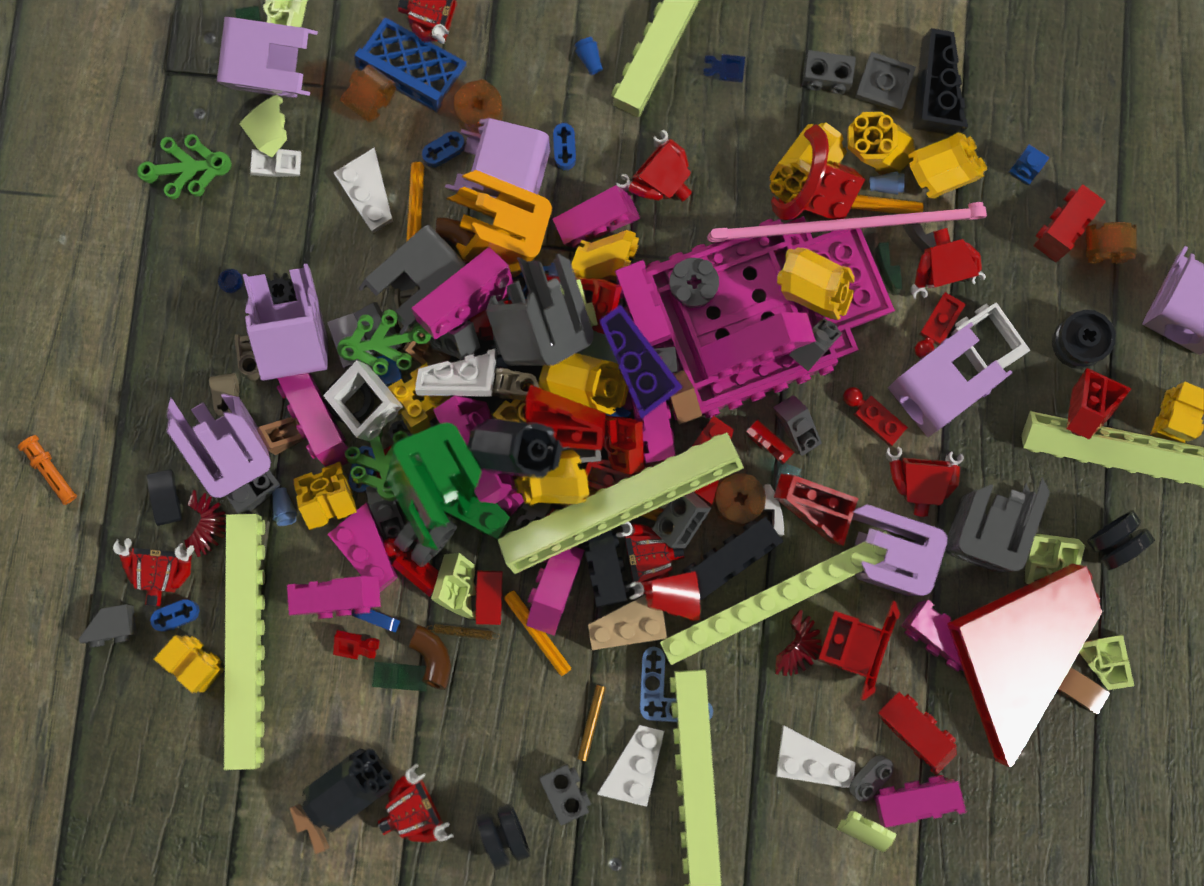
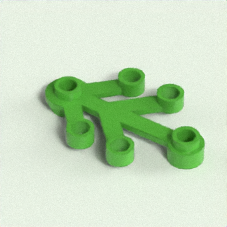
[137,134,231,199]
[337,310,431,375]
[345,429,408,501]

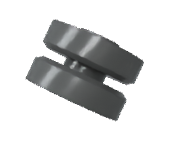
[394,511,457,567]

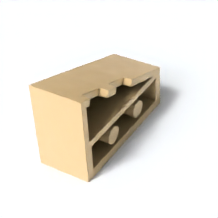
[588,596,667,650]

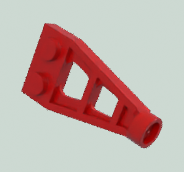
[545,274,622,335]

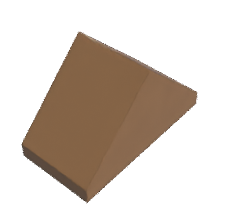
[403,333,451,366]
[669,370,702,425]
[257,417,307,456]

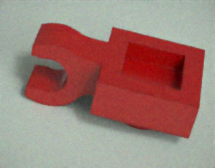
[333,630,380,660]

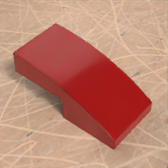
[476,570,503,625]

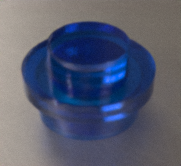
[218,269,243,293]

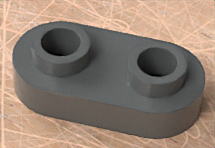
[849,755,894,802]

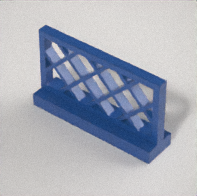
[354,18,466,112]

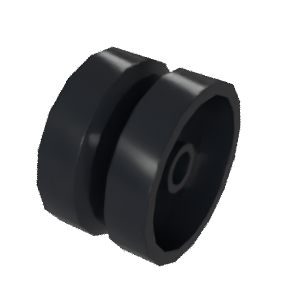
[1052,310,1116,369]
[1087,510,1155,571]
[476,803,531,870]

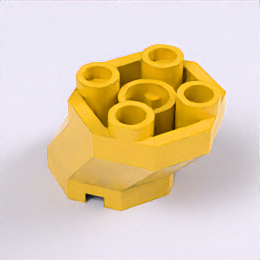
[847,112,914,174]
[770,123,847,203]
[908,133,987,199]
[571,230,639,282]
[777,247,854,320]
[538,353,629,415]
[514,449,589,505]

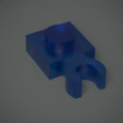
[703,54,746,83]

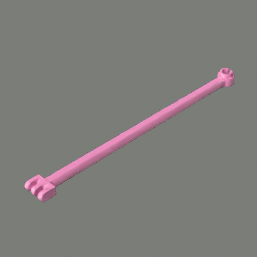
[707,202,987,242]

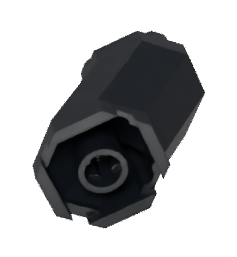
[468,419,562,478]
[302,748,393,832]

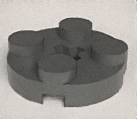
[669,258,719,308]

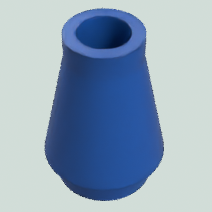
[575,37,603,75]

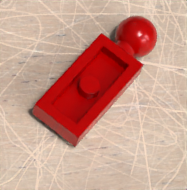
[915,292,966,359]
[843,387,908,446]
[383,538,439,597]

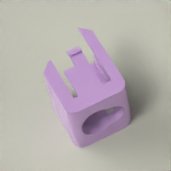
[217,17,318,98]
[445,118,550,198]
[1143,246,1204,355]
[242,264,328,381]
[888,322,1012,438]
[167,394,271,497]
[852,505,947,596]

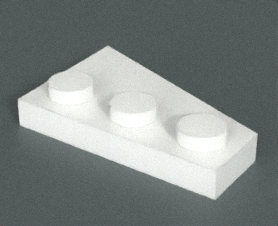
[334,148,393,233]
[415,348,497,396]
[597,725,664,807]
[776,726,856,788]

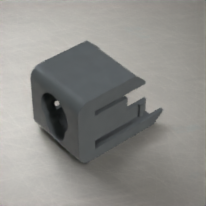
[359,225,467,335]
[486,254,594,365]
[946,478,1050,573]

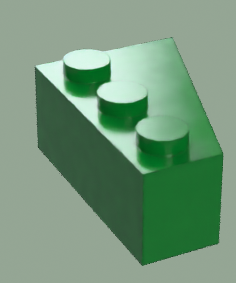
[440,492,511,541]

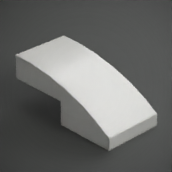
[250,149,301,177]
[762,484,784,537]

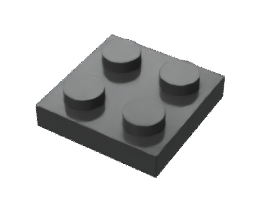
[855,52,916,113]

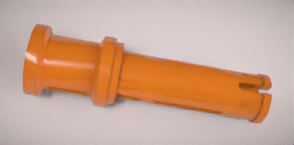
[17,435,77,505]

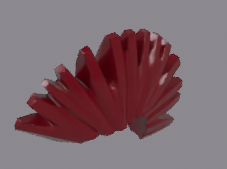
[184,490,226,558]
[775,610,822,676]

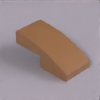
[1057,667,1110,714]
[290,804,330,854]

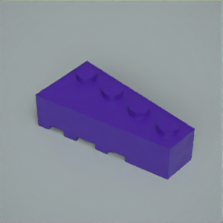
[600,305,683,419]

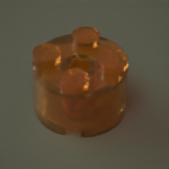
[340,65,396,123]
[454,79,503,133]
[1086,222,1137,263]
[714,473,766,526]

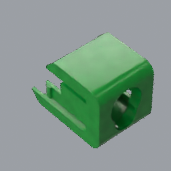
[386,422,482,551]

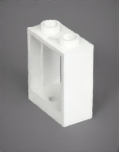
[951,302,1030,373]
[323,361,403,441]

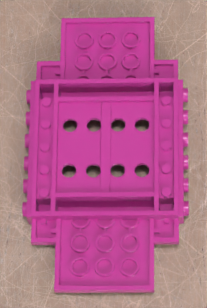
[622,217,895,420]

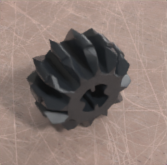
[266,273,297,305]

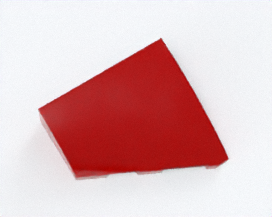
[603,416,644,475]
[745,420,794,465]
[643,571,700,621]

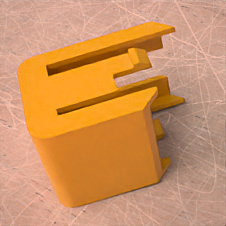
[447,170,552,278]

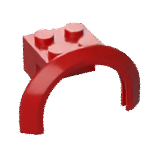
[771,124,865,221]
[818,601,900,701]

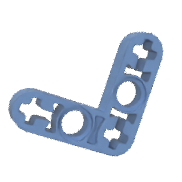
[640,647,713,722]

